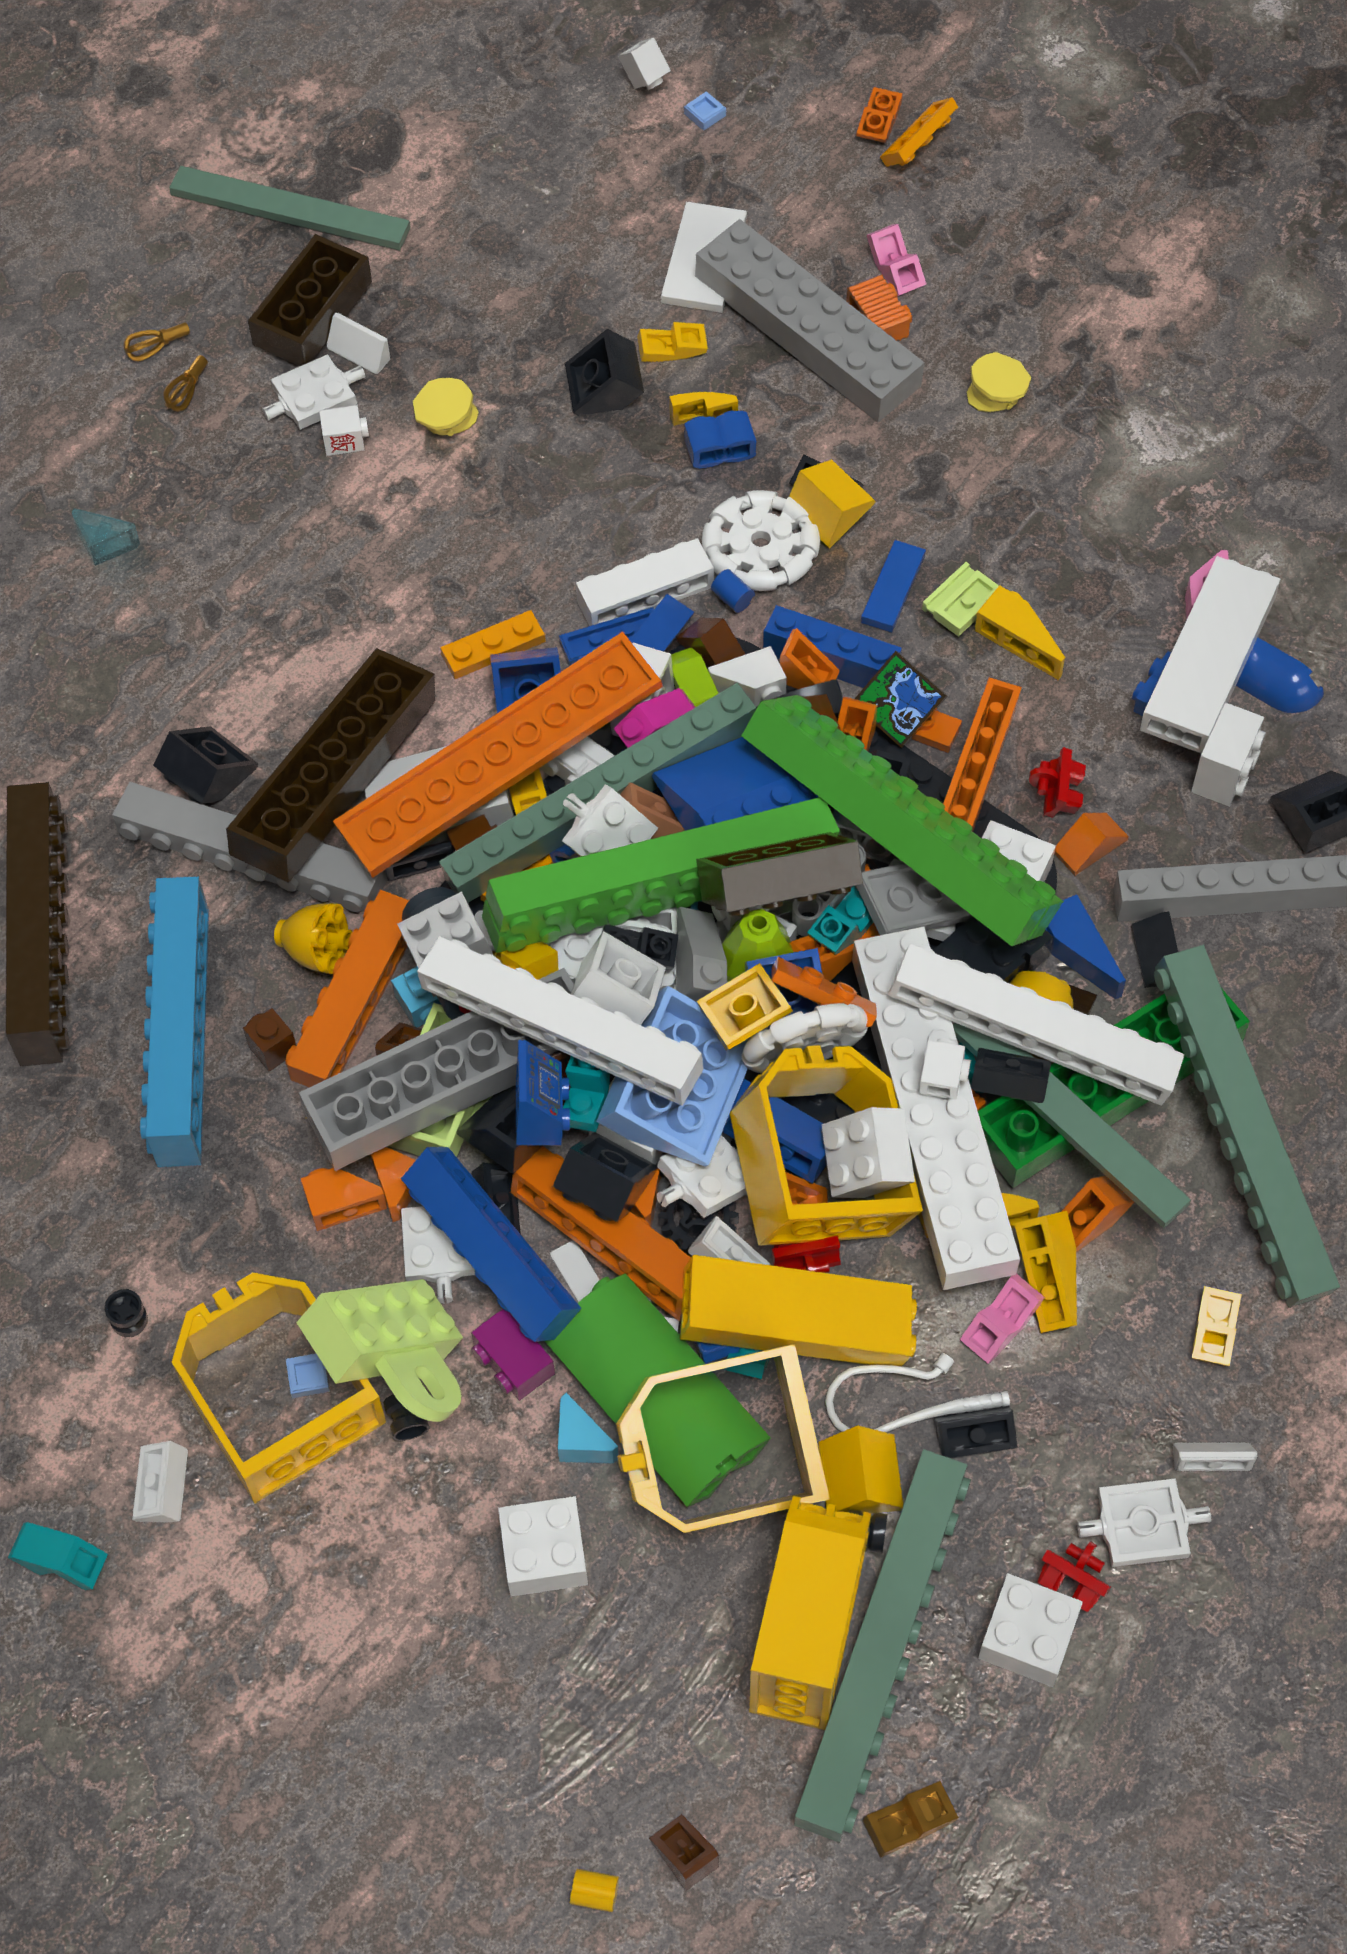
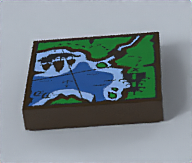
[855,651,948,748]

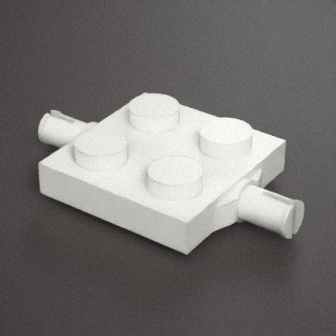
[262,354,365,430]
[562,784,658,857]
[657,1135,747,1218]
[401,1206,475,1304]
[1077,1478,1211,1567]

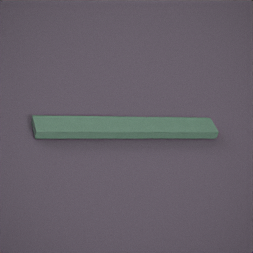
[169,166,411,250]
[953,1023,1191,1228]

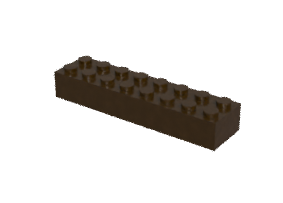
[226,648,435,883]
[6,782,69,1066]

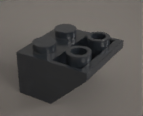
[1270,771,1347,853]
[457,1085,543,1174]

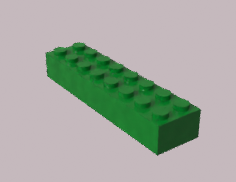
[978,988,1250,1188]

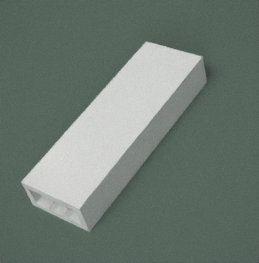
[1140,556,1281,754]

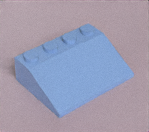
[596,986,752,1167]

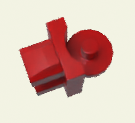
[1028,747,1086,818]
[772,1235,841,1273]
[1038,1541,1111,1612]

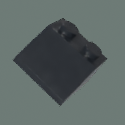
[564,329,644,416]
[153,726,258,804]
[553,1132,658,1222]

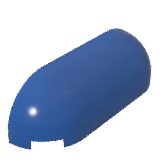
[1236,638,1324,713]

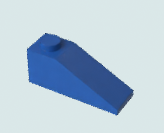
[1046,895,1126,999]

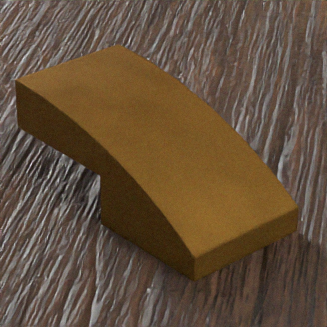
[863,1781,959,1857]

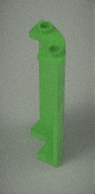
[545,1274,771,1507]

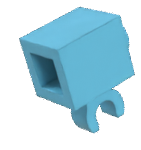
[391,966,441,1027]

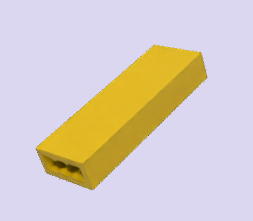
[680,1255,917,1366]

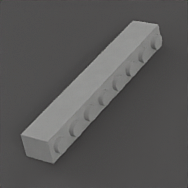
[112,782,387,912]
[1113,855,1347,922]

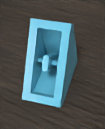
[558,1393,619,1463]

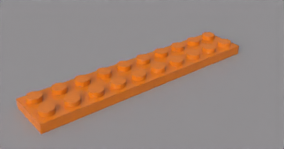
[333,632,663,878]

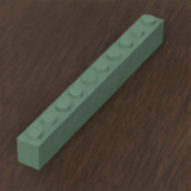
[439,682,757,903]
[1154,945,1340,1308]
[794,1449,971,1843]

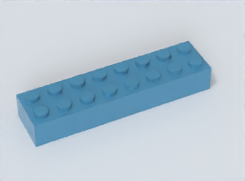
[140,876,209,1167]

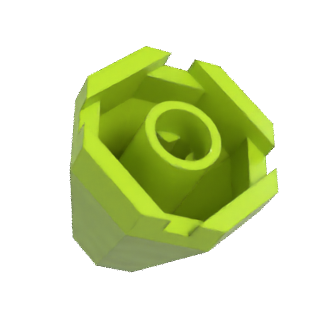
[722,908,794,982]

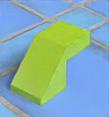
[671,648,719,707]

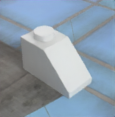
[708,646,787,706]

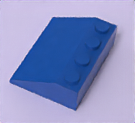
[652,737,819,831]

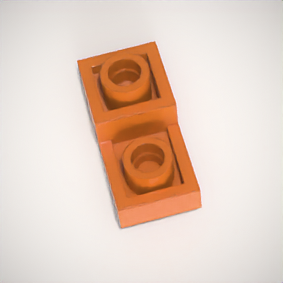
[856,87,903,143]

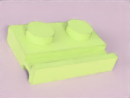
[922,562,999,637]

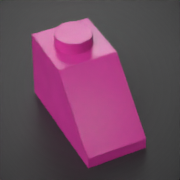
[614,688,695,748]

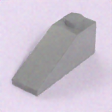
[676,907,727,1002]

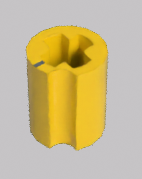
[570,1869,619,1912]

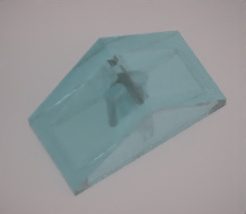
[71,508,140,566]

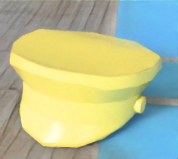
[967,352,1031,412]
[413,378,479,436]

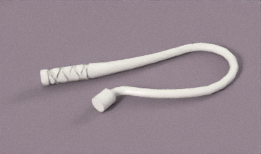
[825,1353,1010,1432]

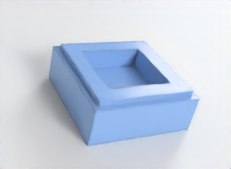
[684,91,726,131]
[286,1353,330,1399]

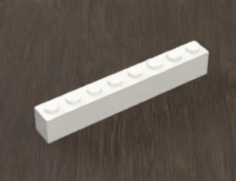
[417,936,703,1106]
[888,944,1184,1106]

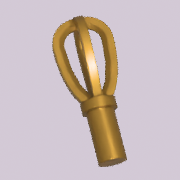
[124,322,190,361]
[163,355,208,412]

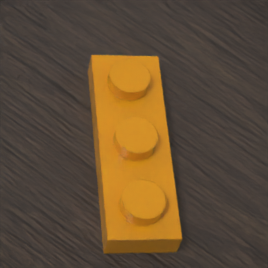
[880,97,958,167]
[440,610,546,679]

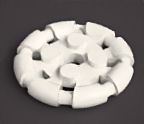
[702,490,820,591]
[742,1003,868,1073]

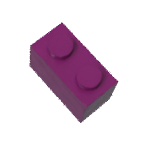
[471,1309,555,1401]

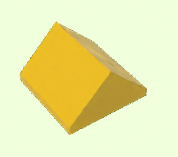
[789,459,876,549]
[697,963,793,1050]
[818,1425,904,1513]

